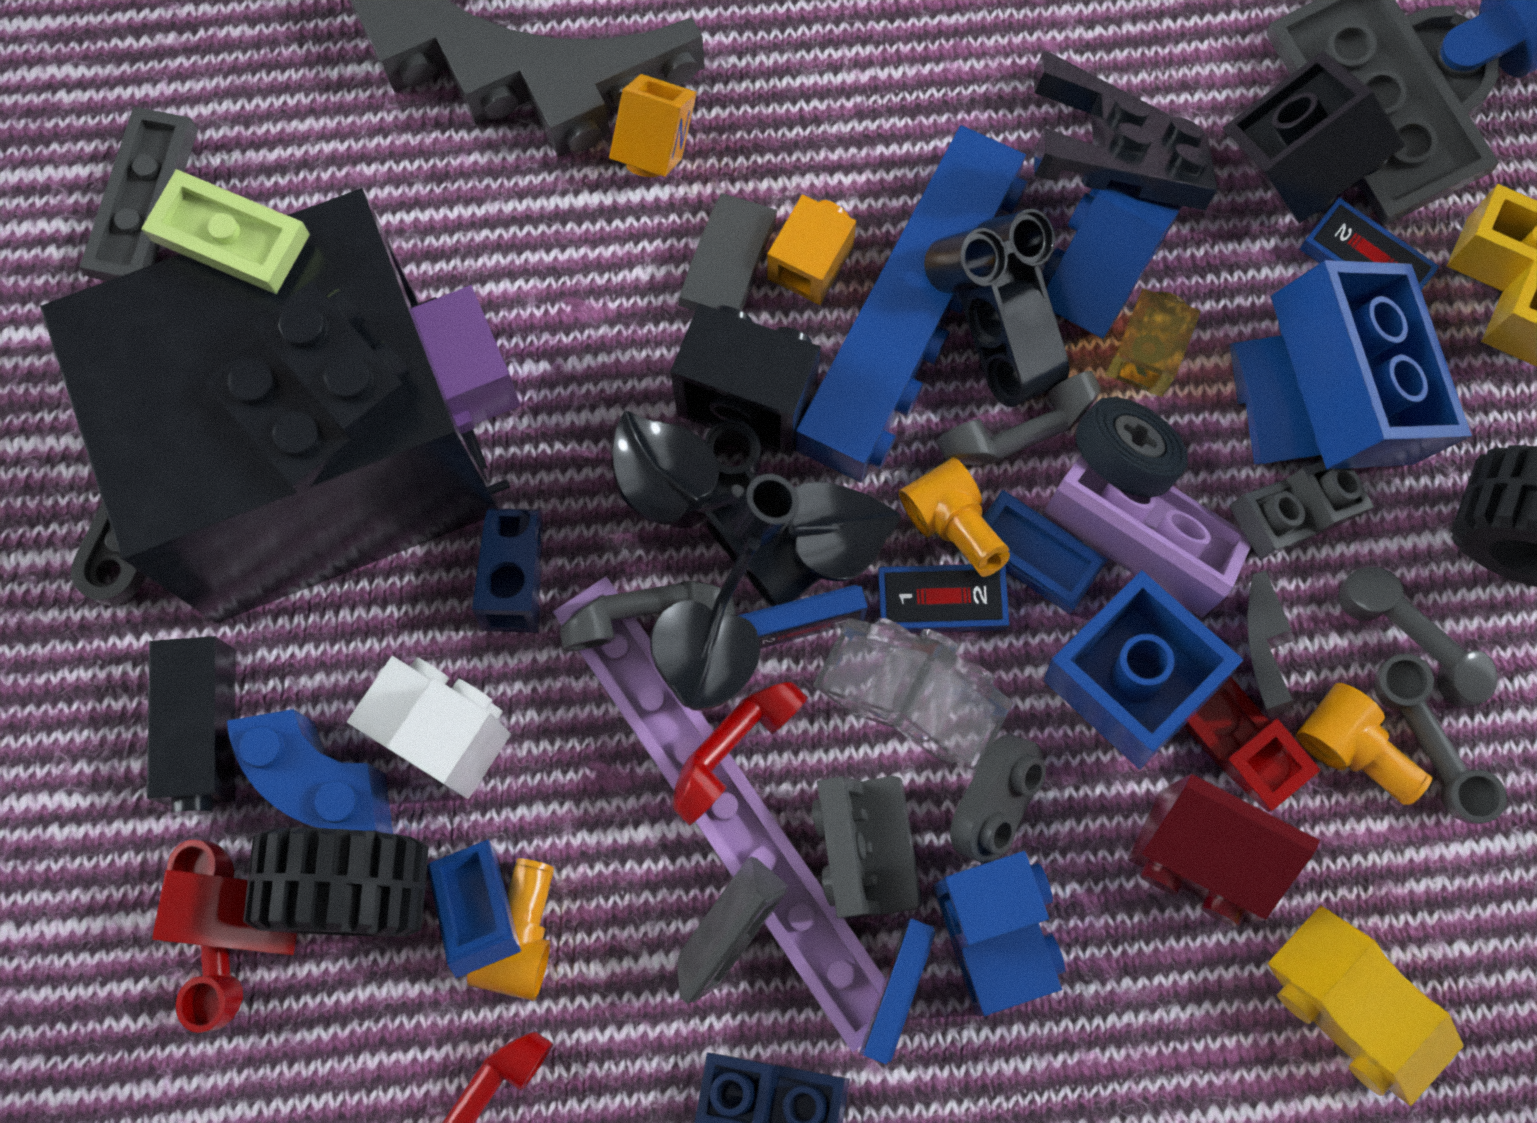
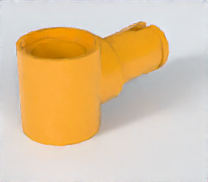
[898,457,1010,577]
[1295,683,1433,806]
[467,858,555,1001]

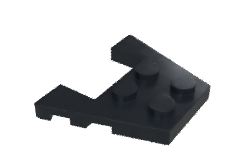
[1034,50,1218,211]

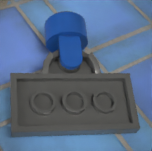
[1266,0,1537,226]

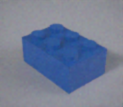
[1270,260,1472,469]

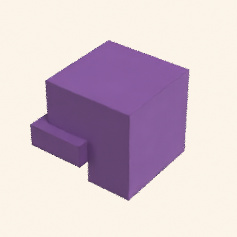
[412,285,520,434]

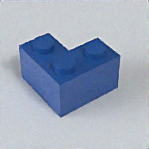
[1042,180,1183,339]
[932,851,1066,1016]

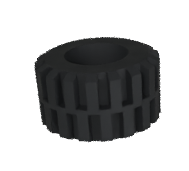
[1451,445,1537,587]
[243,828,429,937]

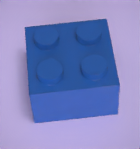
[1043,570,1244,770]

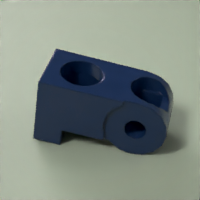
[472,508,543,633]

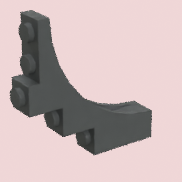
[348,0,705,157]

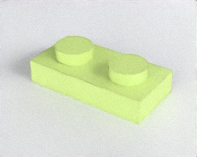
[141,169,310,294]

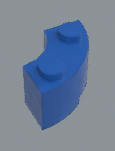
[227,709,393,834]

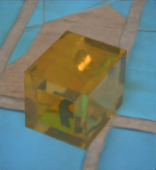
[1105,288,1201,397]

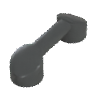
[936,370,1101,466]
[1338,567,1498,708]
[559,581,737,652]
[1374,654,1507,824]

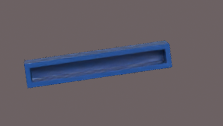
[795,125,1028,483]

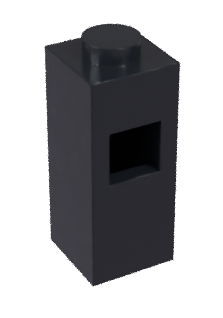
[147,636,236,816]

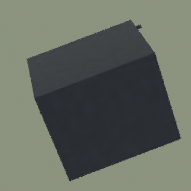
[40,188,510,624]

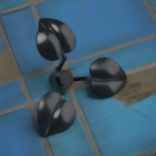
[611,411,901,711]

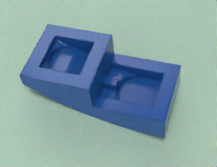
[1229,335,1321,464]

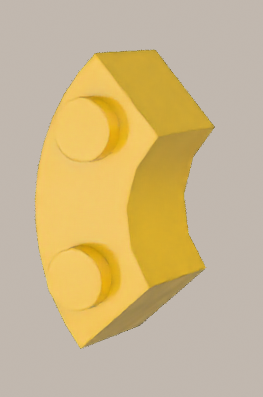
[1267,905,1464,1106]

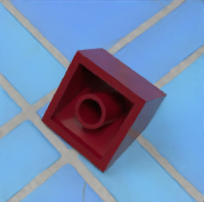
[1127,774,1320,927]

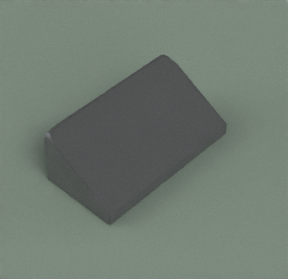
[677,856,789,1004]

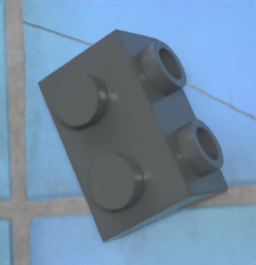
[812,776,922,918]

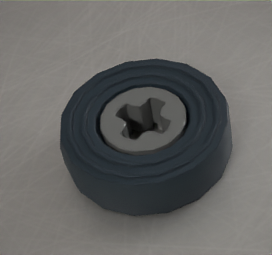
[1076,396,1188,498]

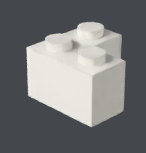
[347,656,511,799]

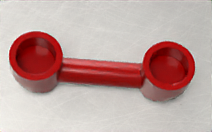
[673,682,808,826]
[167,840,243,1033]
[442,1031,553,1123]

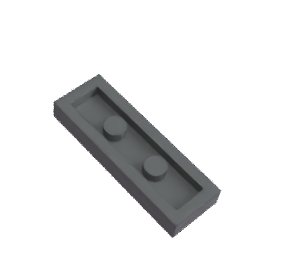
[79,106,198,281]

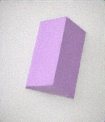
[1042,455,1251,618]

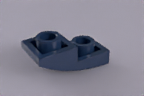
[694,1052,850,1123]

